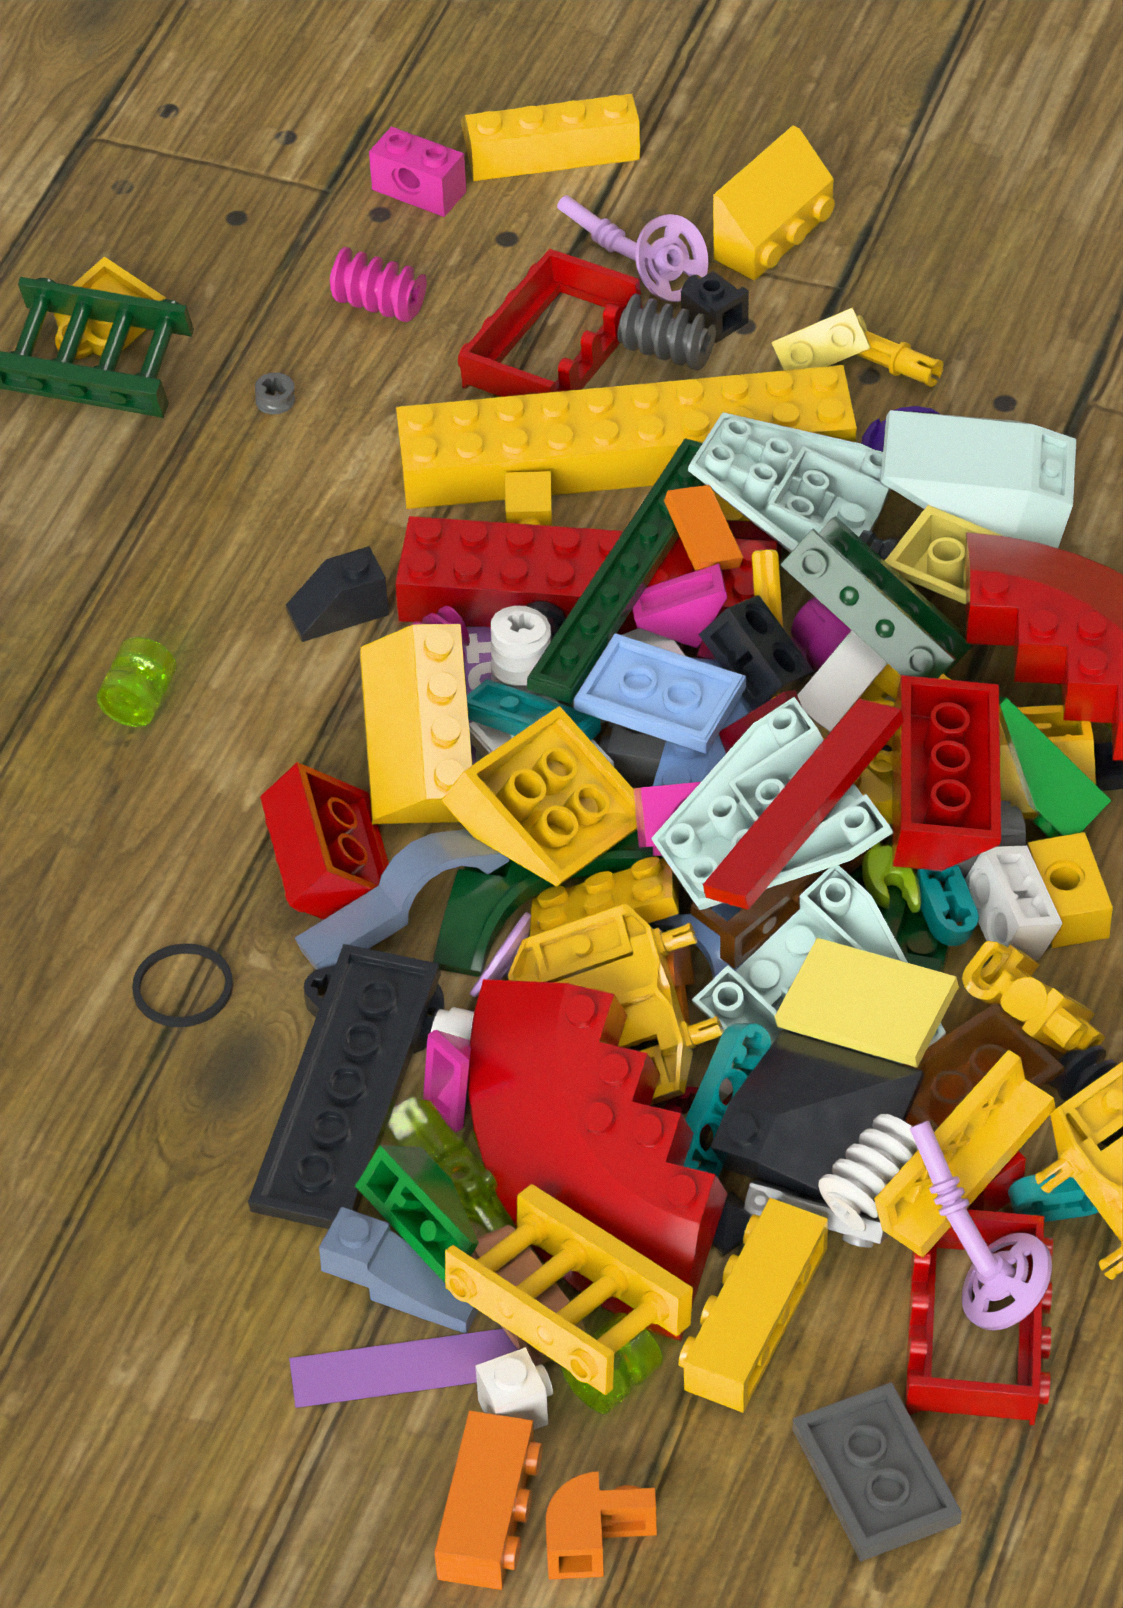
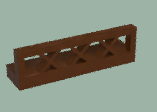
[691,848,871,969]

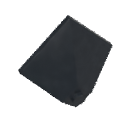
[710,1029,925,1214]

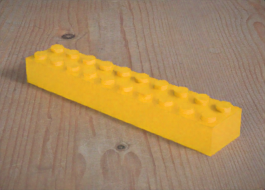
[396,365,857,509]

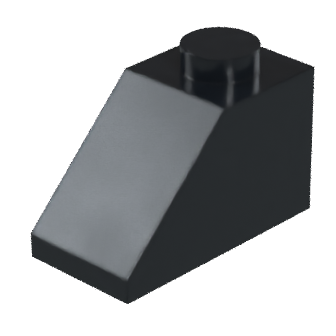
[286,546,389,642]

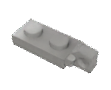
[744,1179,890,1248]

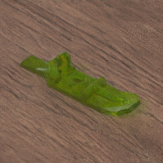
[388,1097,517,1233]

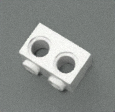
[965,845,1062,961]

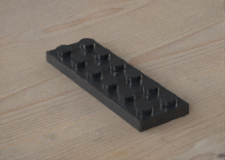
[248,944,441,1229]

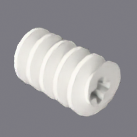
[491,606,551,697]
[818,1114,918,1232]

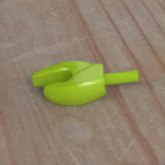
[862,842,921,913]

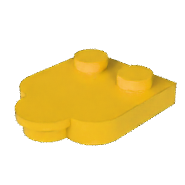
[54,256,166,359]

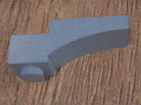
[319,1207,479,1334]

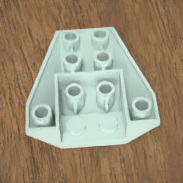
[880,410,1076,548]
[688,412,892,553]
[651,697,893,910]
[692,865,946,1068]

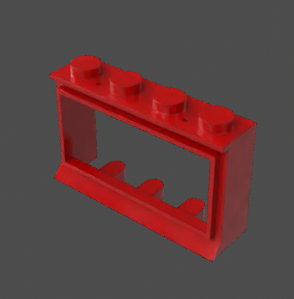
[458,248,642,397]
[905,1209,1053,1425]

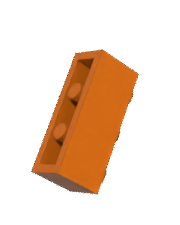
[434,1410,543,1590]

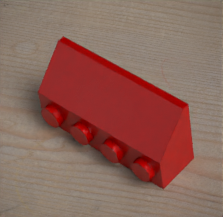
[892,675,1001,871]

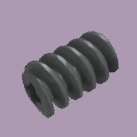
[618,294,717,370]

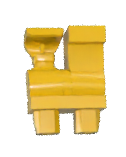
[962,941,1106,1054]

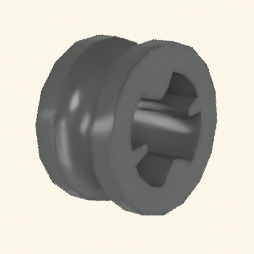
[255,373,295,415]

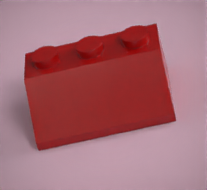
[260,762,389,920]

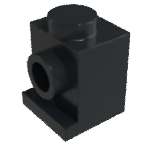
[681,271,749,343]

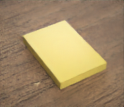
[775,938,959,1067]

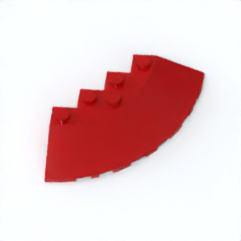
[966,532,1123,760]
[468,979,727,1342]

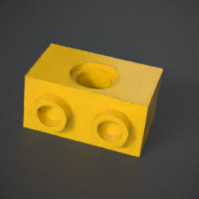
[1027,832,1113,948]

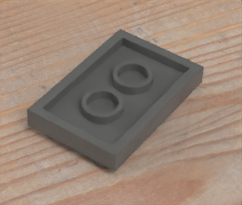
[792,1382,962,1561]

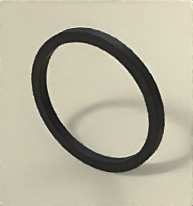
[132,943,233,1027]

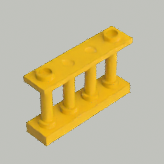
[445,1184,693,1395]

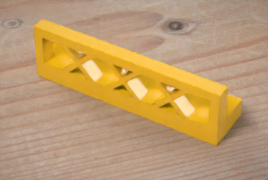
[874,1050,1056,1257]

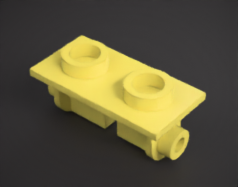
[771,307,871,370]

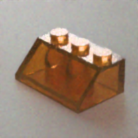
[902,1003,1064,1132]

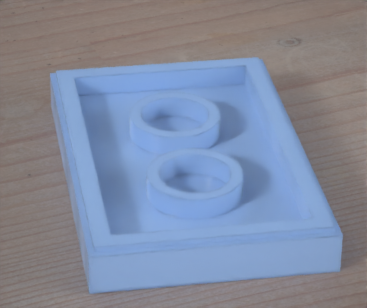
[574,633,746,754]

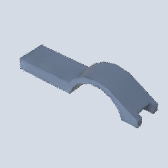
[295,829,510,970]

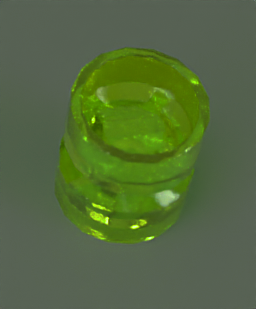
[96,637,177,727]
[561,1313,663,1414]

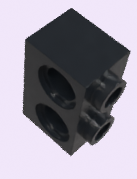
[698,595,814,710]

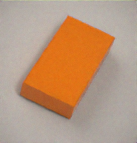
[664,485,743,571]

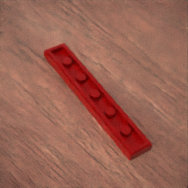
[702,699,904,910]

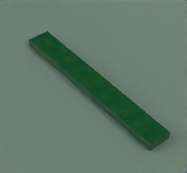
[527,438,705,704]

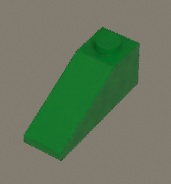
[999,696,1112,838]
[355,1145,479,1283]

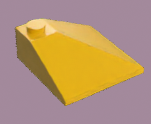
[441,706,637,887]

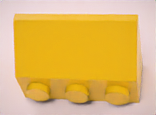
[713,125,835,281]

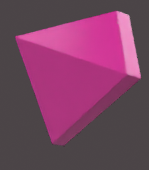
[633,564,727,648]
[423,1030,471,1133]

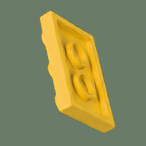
[530,857,679,937]

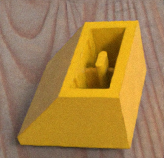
[999,705,1096,819]

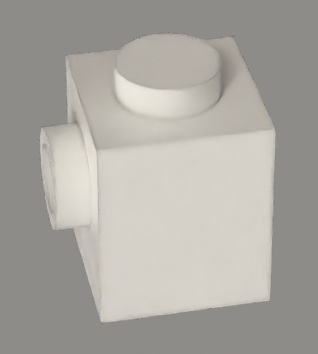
[476,1347,553,1430]

